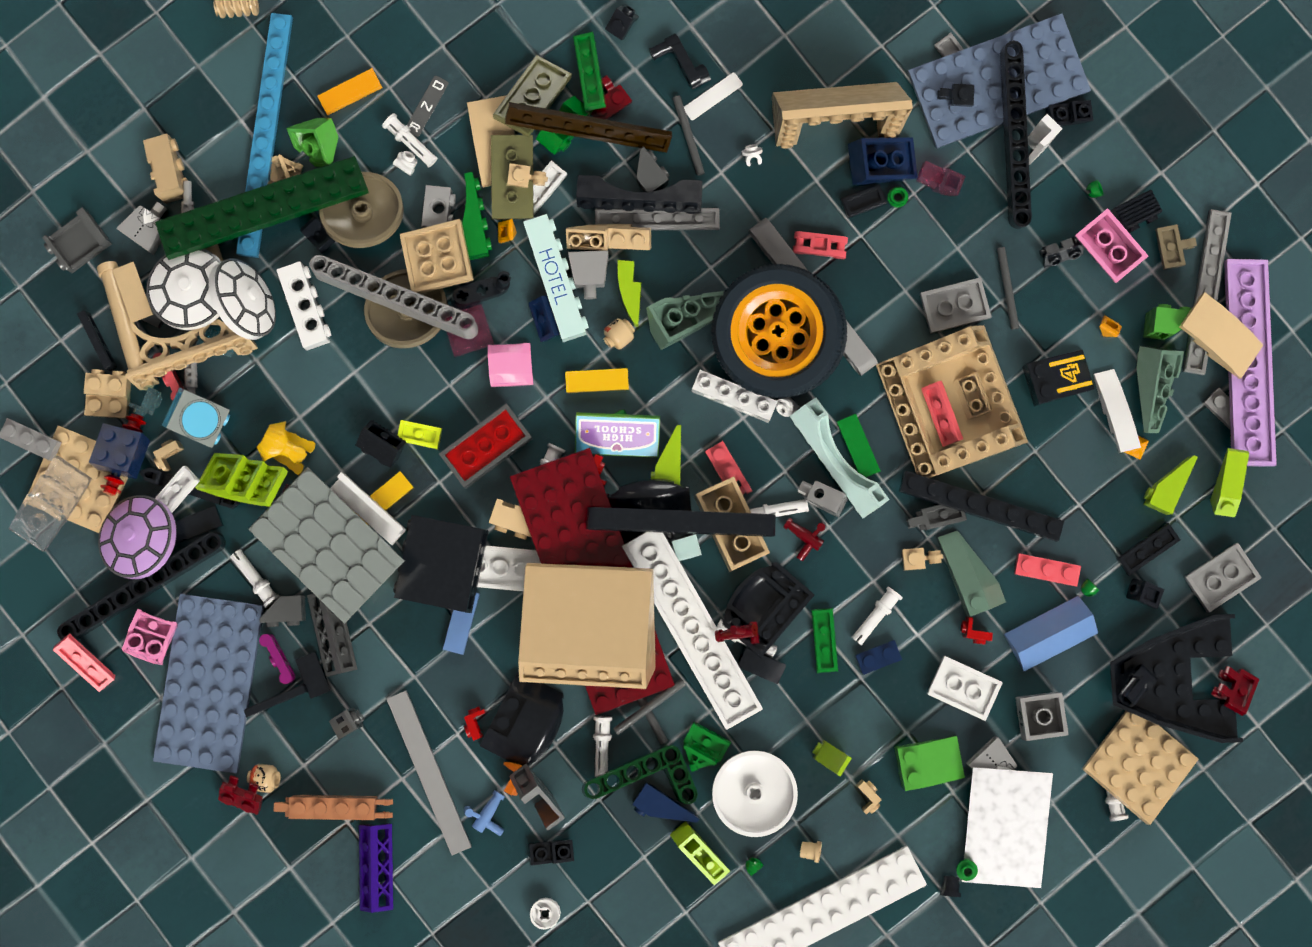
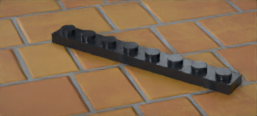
[899,471,1064,542]

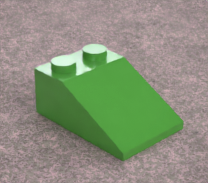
[894,736,965,791]

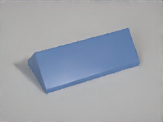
[1004,596,1098,672]

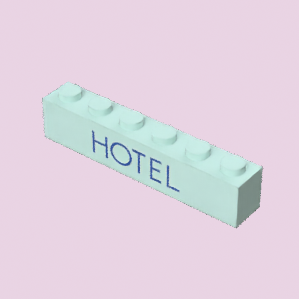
[523,214,589,342]

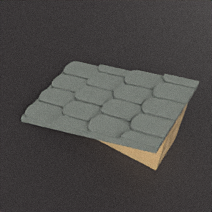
[248,467,404,624]

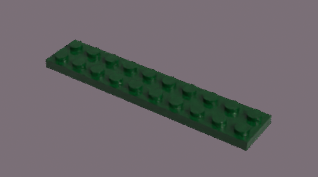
[155,156,369,260]

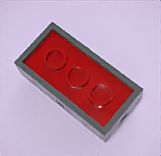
[439,403,533,489]

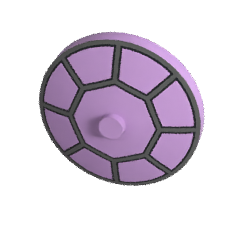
[98,495,176,579]

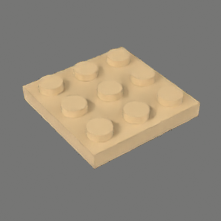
[400,219,474,294]

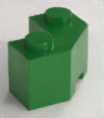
[536,96,593,155]

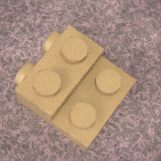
[84,369,131,419]

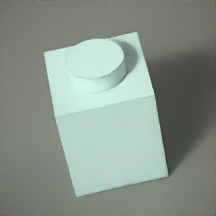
[671,534,702,561]

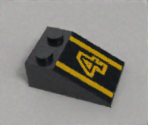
[1022,350,1095,407]

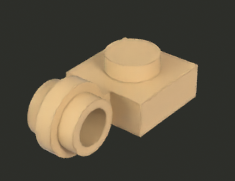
[507,163,548,188]
[902,548,943,571]

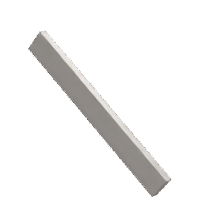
[1183,209,1232,375]
[387,690,472,855]

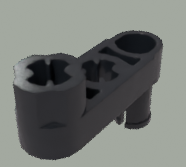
[649,33,711,90]
[451,271,511,310]

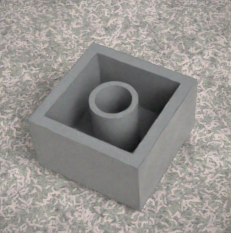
[1015,692,1069,741]

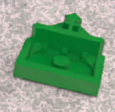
[683,722,731,772]

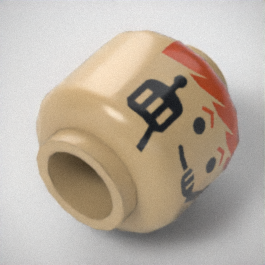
[603,318,635,349]
[247,764,281,793]

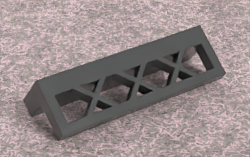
[307,593,357,677]

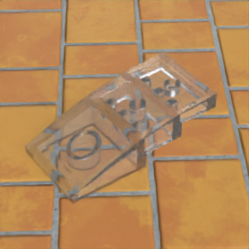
[8,456,92,552]

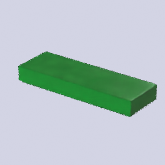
[836,414,880,477]
[811,608,838,673]

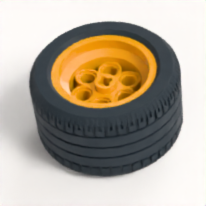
[711,264,847,398]

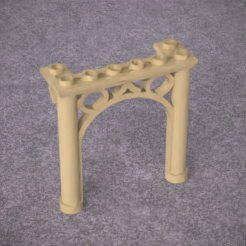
[97,244,258,390]

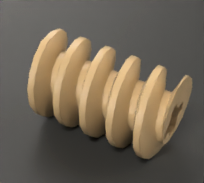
[213,0,259,18]

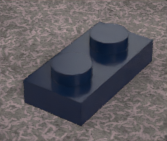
[528,295,560,342]
[855,640,902,675]

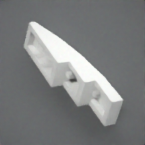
[1093,369,1141,453]

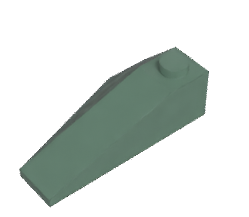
[646,291,724,350]
[1136,346,1184,433]
[937,531,1006,616]

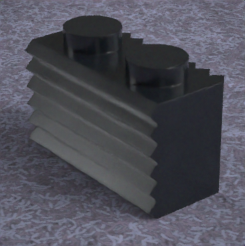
[1110,190,1162,233]
[355,420,406,468]

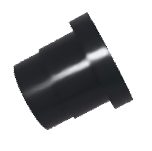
[940,876,961,897]

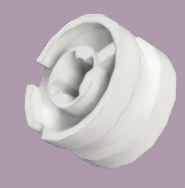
[530,898,561,930]

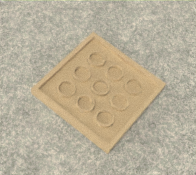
[25,426,128,533]
[1082,711,1198,825]

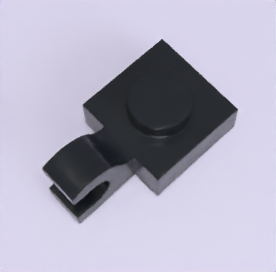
[937,84,974,107]

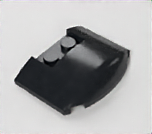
[607,479,694,544]
[722,562,815,658]
[480,671,564,766]

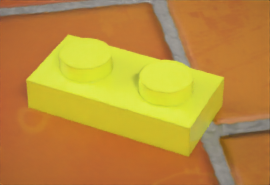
[397,420,442,449]

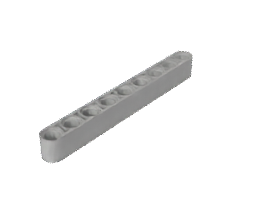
[749,218,878,376]
[309,255,478,339]

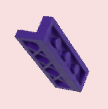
[359,823,393,913]

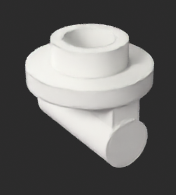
[393,151,417,176]
[776,397,800,417]

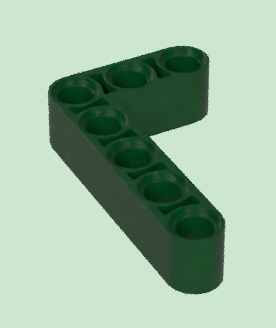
[582,745,698,804]

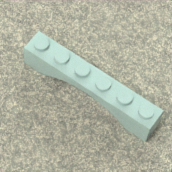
[790,398,889,518]

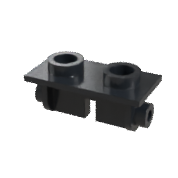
[1039,237,1084,268]

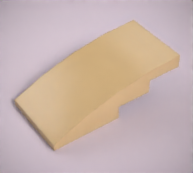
[467,95,515,187]
[1179,292,1263,379]

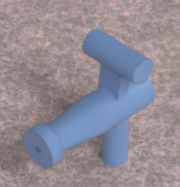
[463,790,505,836]

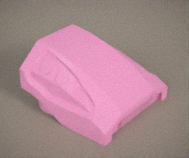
[488,343,533,387]
[122,609,178,665]

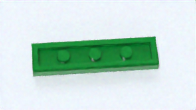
[573,32,606,111]

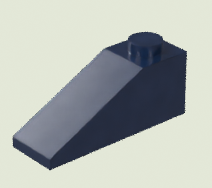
[632,781,700,822]

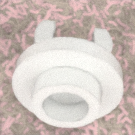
[742,144,763,166]

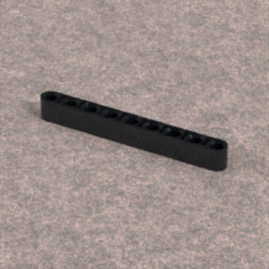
[1000,40,1032,229]
[586,507,776,537]
[57,533,226,640]

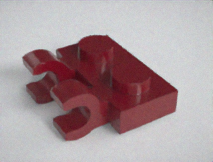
[591,75,632,120]
[1211,666,1259,716]
[218,775,263,815]

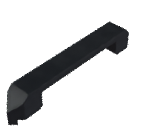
[139,468,240,509]

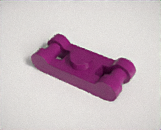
[259,634,296,684]

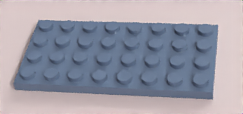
[907,14,1091,149]
[153,594,264,773]

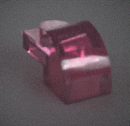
[916,161,966,196]

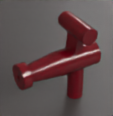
[783,518,827,561]
[715,621,759,644]

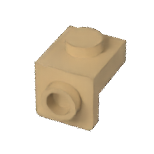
[153,439,184,472]
[856,780,881,814]

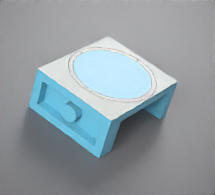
[162,387,230,448]

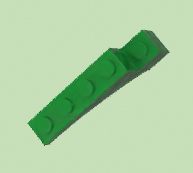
[462,172,492,260]

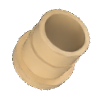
[800,841,822,863]

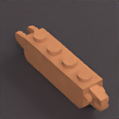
[274,795,393,820]

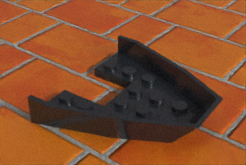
[1110,614,1243,743]

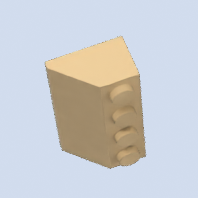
[694,477,770,572]

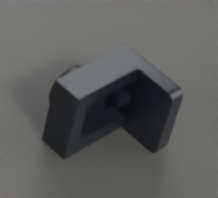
[605,5,639,40]
[300,216,335,254]

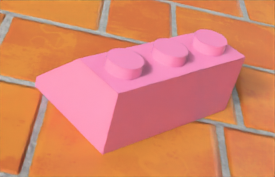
[1075,208,1148,283]

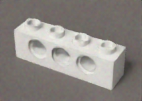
[277,262,332,350]
[692,370,778,423]

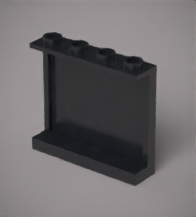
[393,515,489,613]

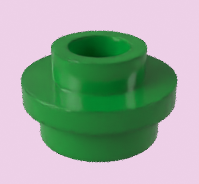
[887,187,908,208]
[956,859,978,881]

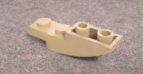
[566,224,651,251]

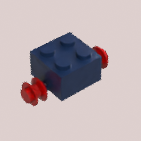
[89,413,150,496]

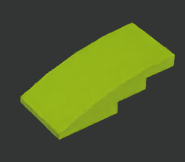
[195,453,288,507]

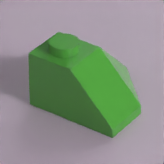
[287,118,338,167]

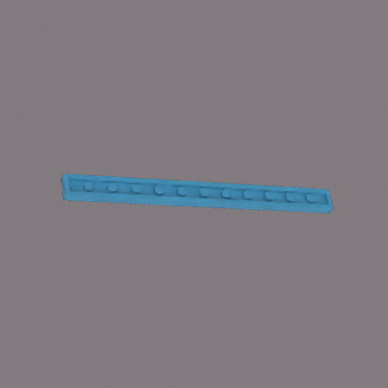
[236,13,293,258]

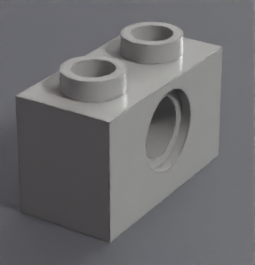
[421,185,456,228]

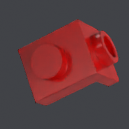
[961,617,993,645]
[464,706,487,741]

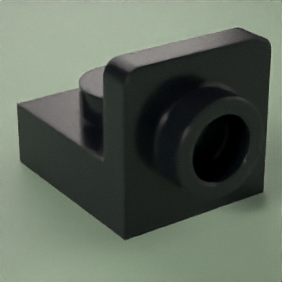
[1126,579,1165,609]

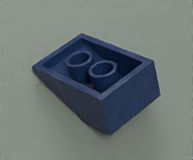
[848,137,918,185]

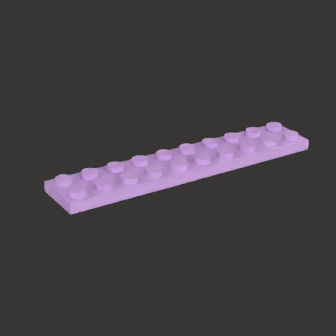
[1224,259,1276,467]

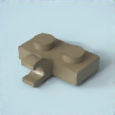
[1155,224,1197,270]

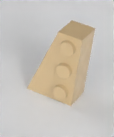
[143,133,188,204]
[489,499,531,540]

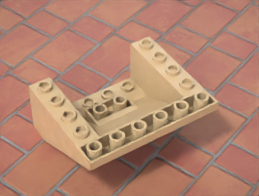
[772,82,913,149]
[876,325,1028,478]
[518,563,656,689]

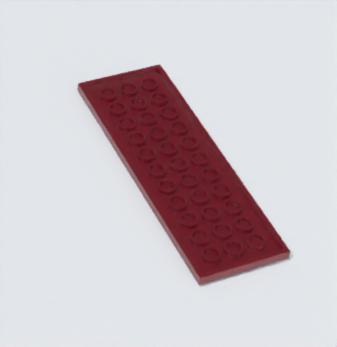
[510,448,675,715]

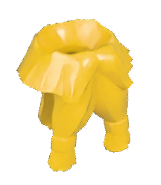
[257,421,315,476]

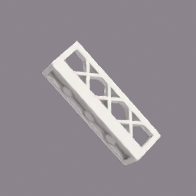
[1028,114,1062,165]
[330,472,406,545]

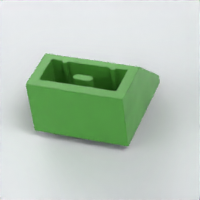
[1143,304,1191,340]

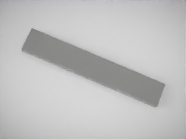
[595,208,720,230]

